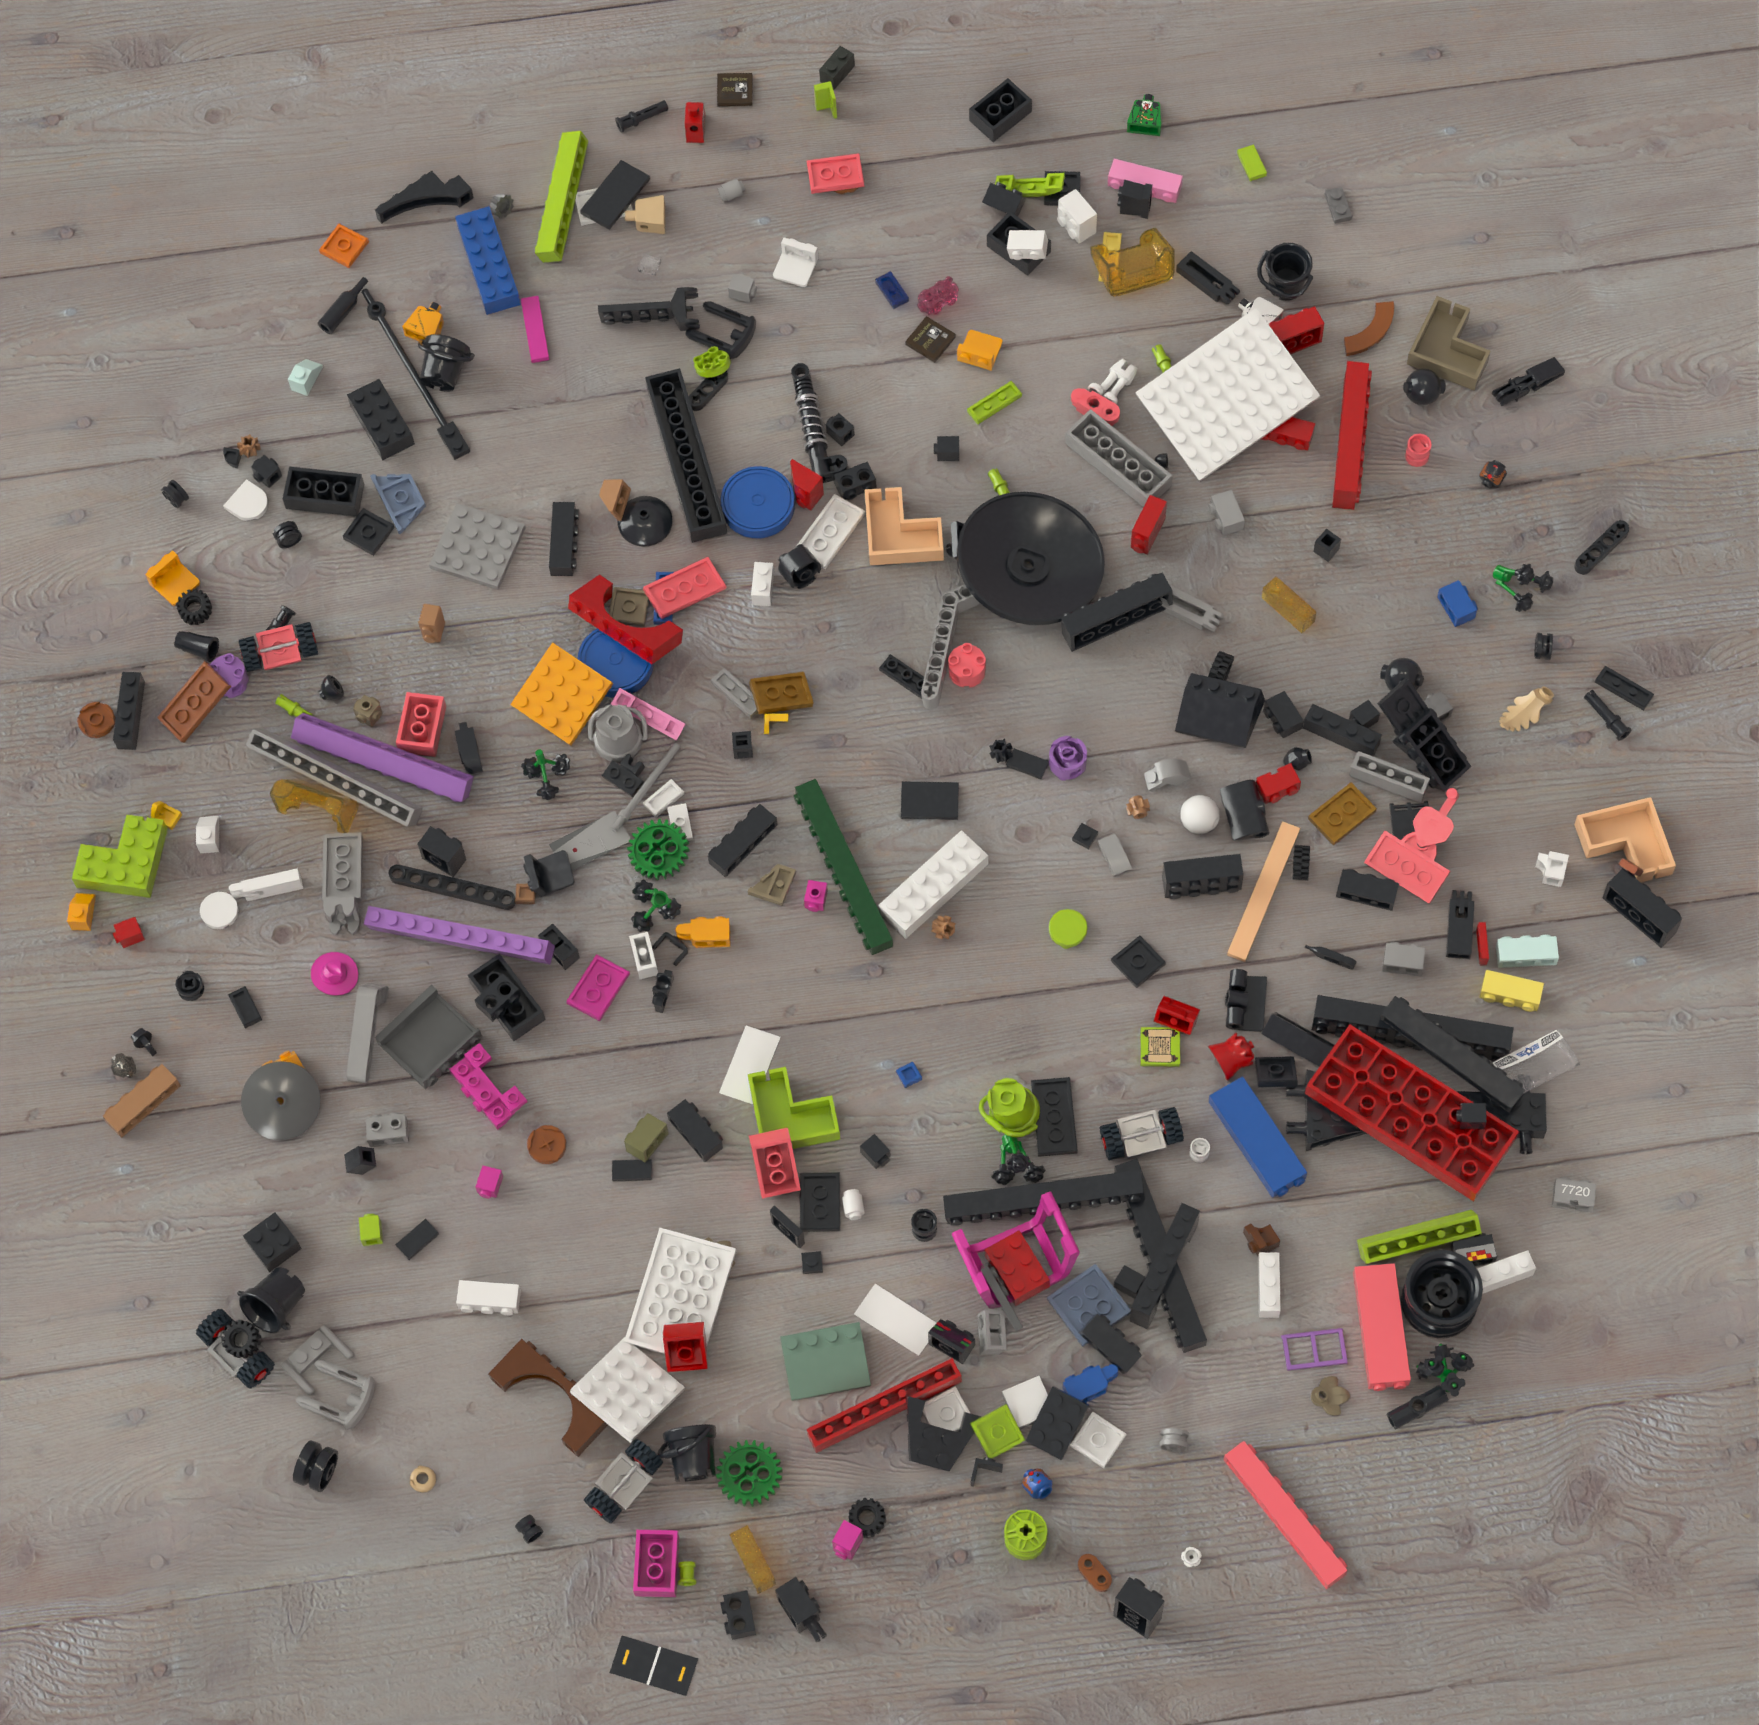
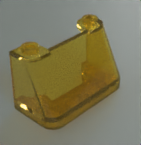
[1090,228,1175,297]
[270,779,358,833]

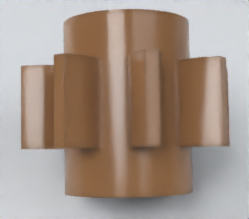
[237,434,261,458]
[1126,795,1150,819]
[931,915,956,939]

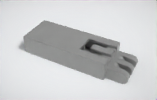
[1160,586,1224,632]

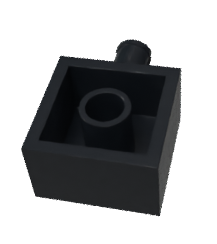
[775,1577,827,1643]

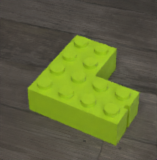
[72,815,168,898]
[747,1067,841,1149]

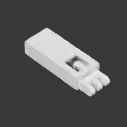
[229,868,303,901]

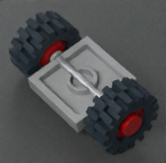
[1099,1107,1184,1160]
[196,1309,275,1389]
[583,1439,663,1524]

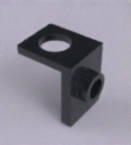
[971,1457,1003,1487]

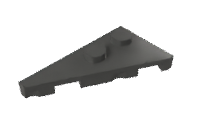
[981,1262,1023,1331]

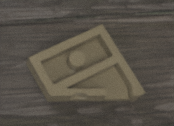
[748,864,796,906]

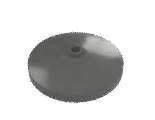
[241,1061,321,1140]

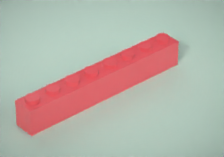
[1224,1441,1347,1590]

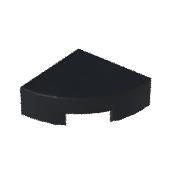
[223,447,242,469]

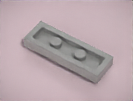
[711,668,758,719]

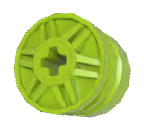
[1004,1509,1047,1560]

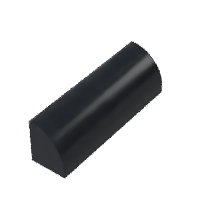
[1261,1012,1335,1067]

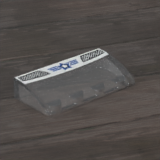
[1492,1030,1580,1094]

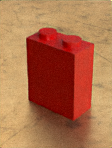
[1131,495,1167,555]

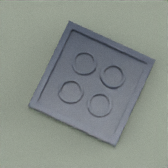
[1047,1264,1131,1347]

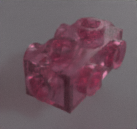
[917,276,959,316]

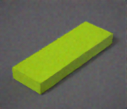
[967,381,1022,424]

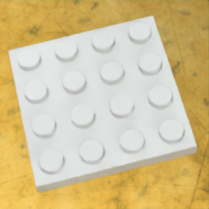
[570,1337,685,1443]

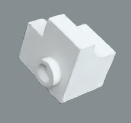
[1535,851,1569,887]

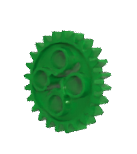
[627,819,690,880]
[716,1440,783,1507]

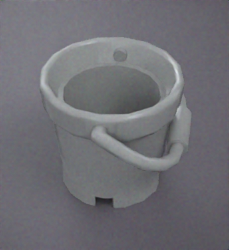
[588,704,648,762]

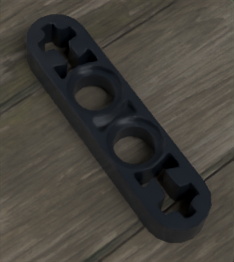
[1574,520,1630,575]

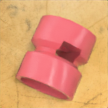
[1405,434,1432,467]

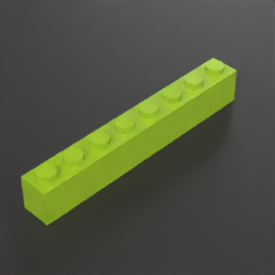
[535,131,588,263]

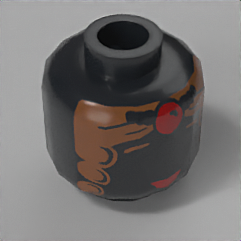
[1479,460,1507,489]

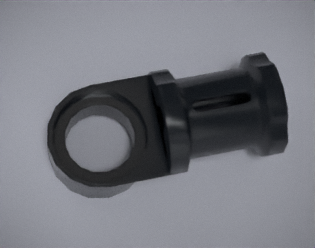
[266,605,296,631]

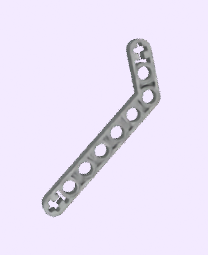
[921,584,981,710]

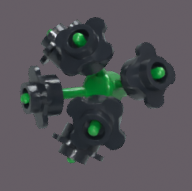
[1416,1343,1475,1397]

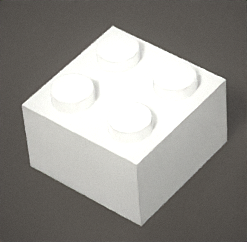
[1057,189,1097,244]

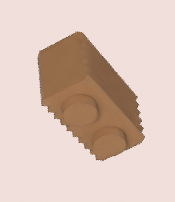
[418,604,445,643]

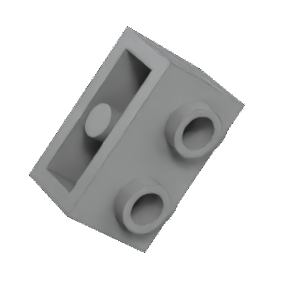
[366,1112,409,1147]

